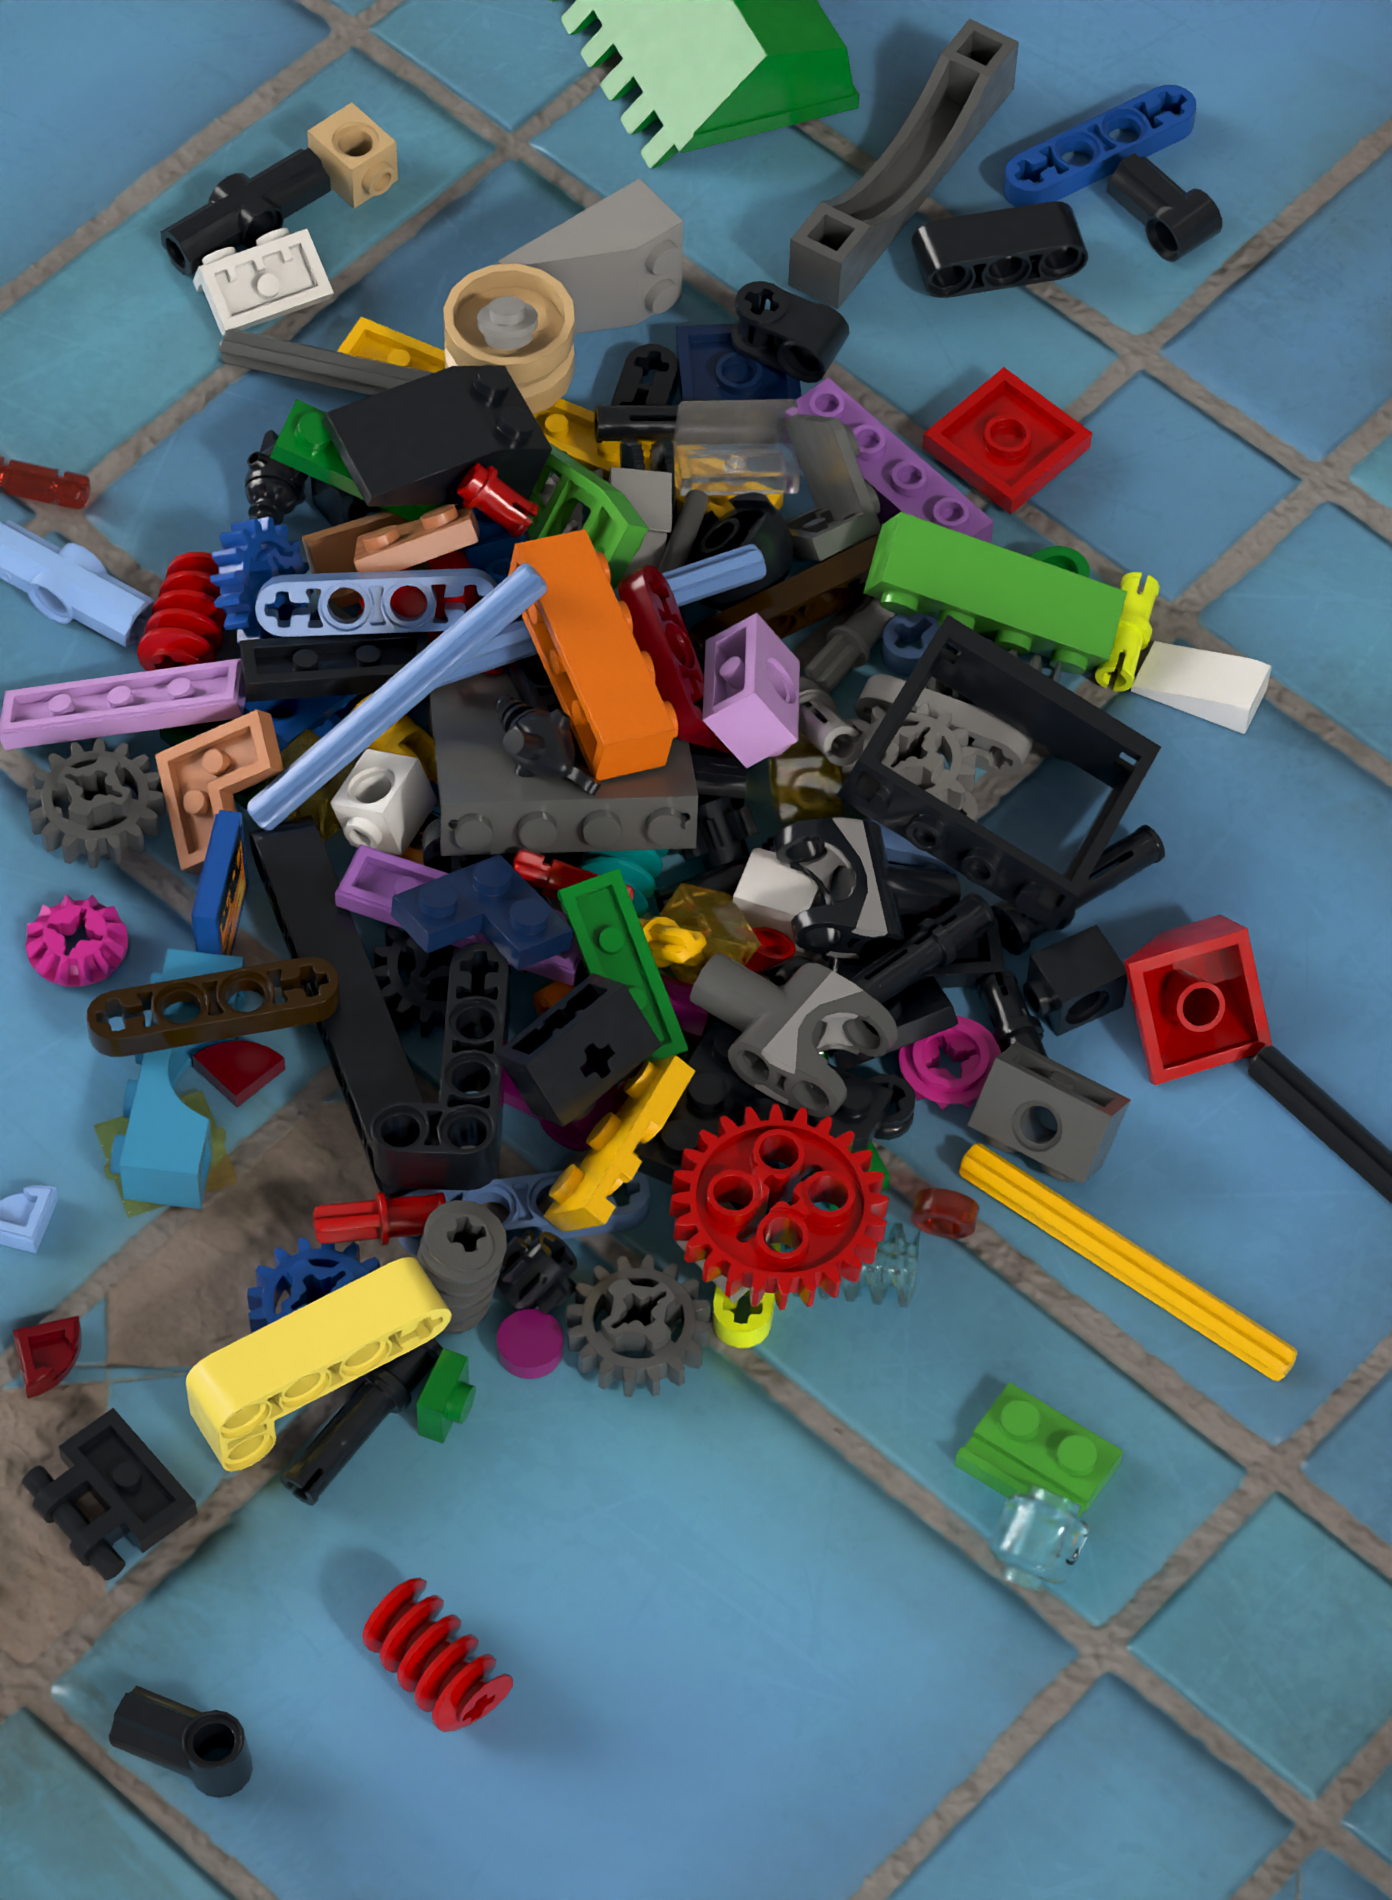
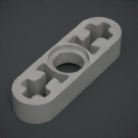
[855,674,1033,776]

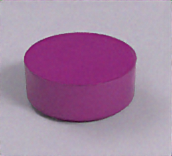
[497,1309,564,1379]

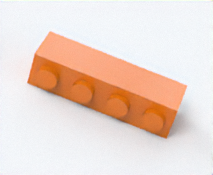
[508,529,678,781]

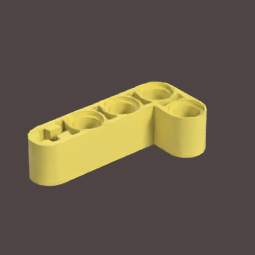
[186,1257,452,1472]

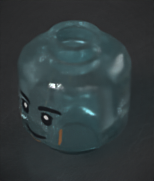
[989,1484,1089,1592]

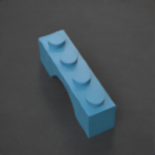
[110,949,247,1209]

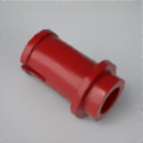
[457,463,539,538]

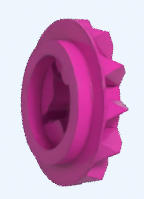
[25,894,128,987]
[899,1016,1001,1110]

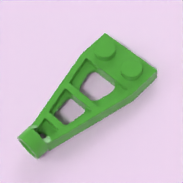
[526,442,649,589]

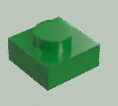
[416,1348,476,1444]

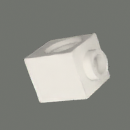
[330,748,438,856]

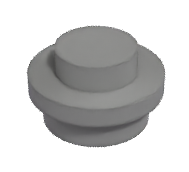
[477,296,538,350]

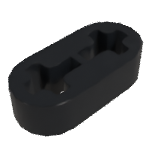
[611,344,678,405]

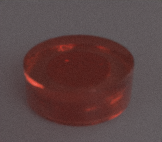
[910,1188,980,1239]

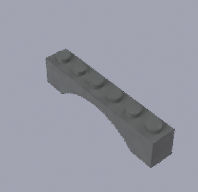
[788,19,1019,309]

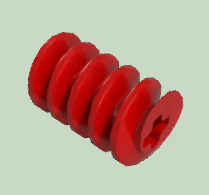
[137,552,226,671]
[362,1577,513,1732]

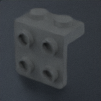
[785,414,881,563]

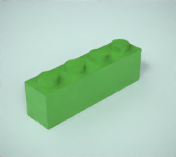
[863,512,1127,674]

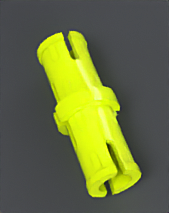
[1095,572,1160,692]

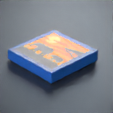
[191,810,249,956]

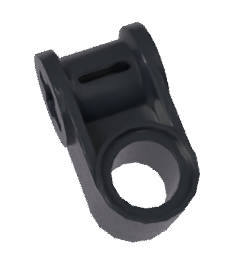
[731,281,850,383]

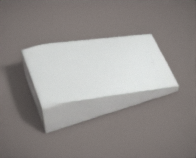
[1131,641,1271,734]

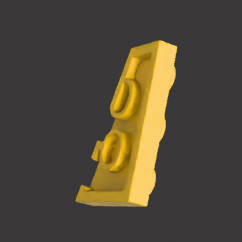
[543,1055,695,1233]

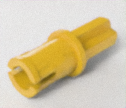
[639,916,707,968]

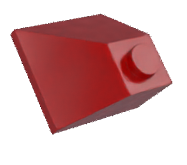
[1124,914,1272,1085]

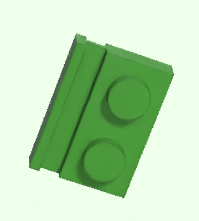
[955,1382,1123,1536]

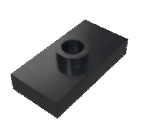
[827,976,958,1070]

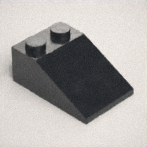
[322,365,552,506]

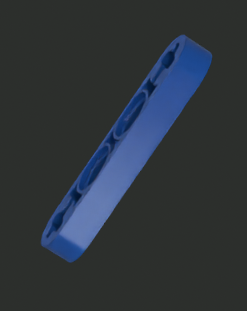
[1003,85,1197,207]

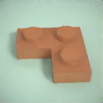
[155,709,284,874]

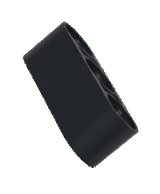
[911,201,1088,298]

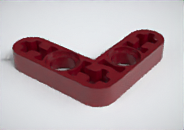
[618,565,732,753]

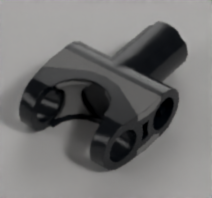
[773,817,961,960]

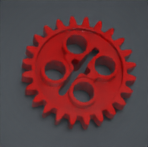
[669,1104,889,1310]

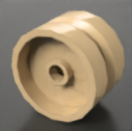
[443,263,575,414]

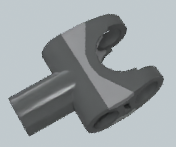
[690,953,898,1117]

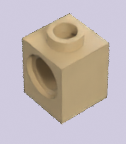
[307,102,398,209]

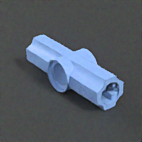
[0,520,156,648]

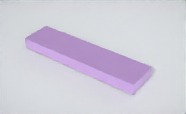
[0,659,245,750]

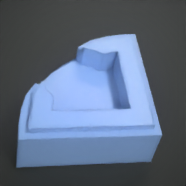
[0,1185,59,1254]

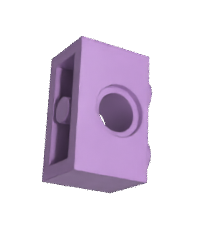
[702,613,800,768]

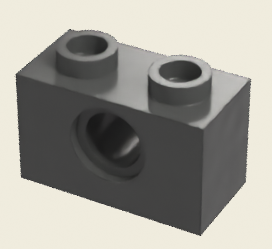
[967,1042,1131,1184]

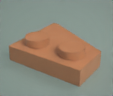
[353,504,480,572]

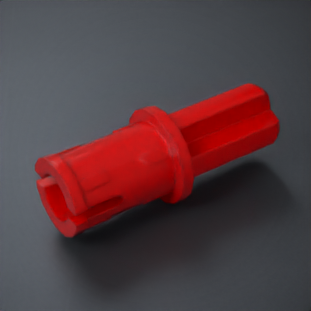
[313,1192,446,1246]

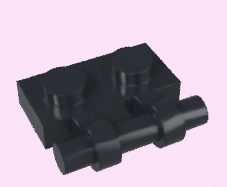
[22,1408,197,1580]

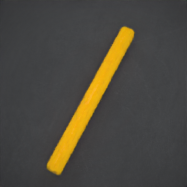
[959,1143,1298,1381]

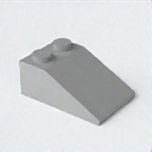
[498,178,683,334]

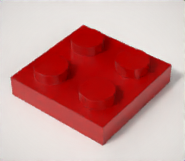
[922,367,1092,515]

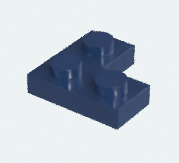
[391,854,573,971]

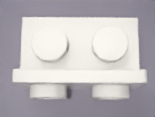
[193,228,334,337]

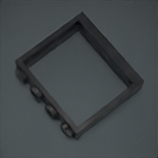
[836,615,1161,931]

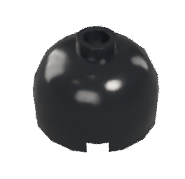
[686,492,795,611]

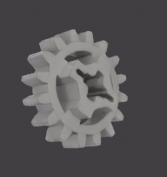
[840,702,977,818]

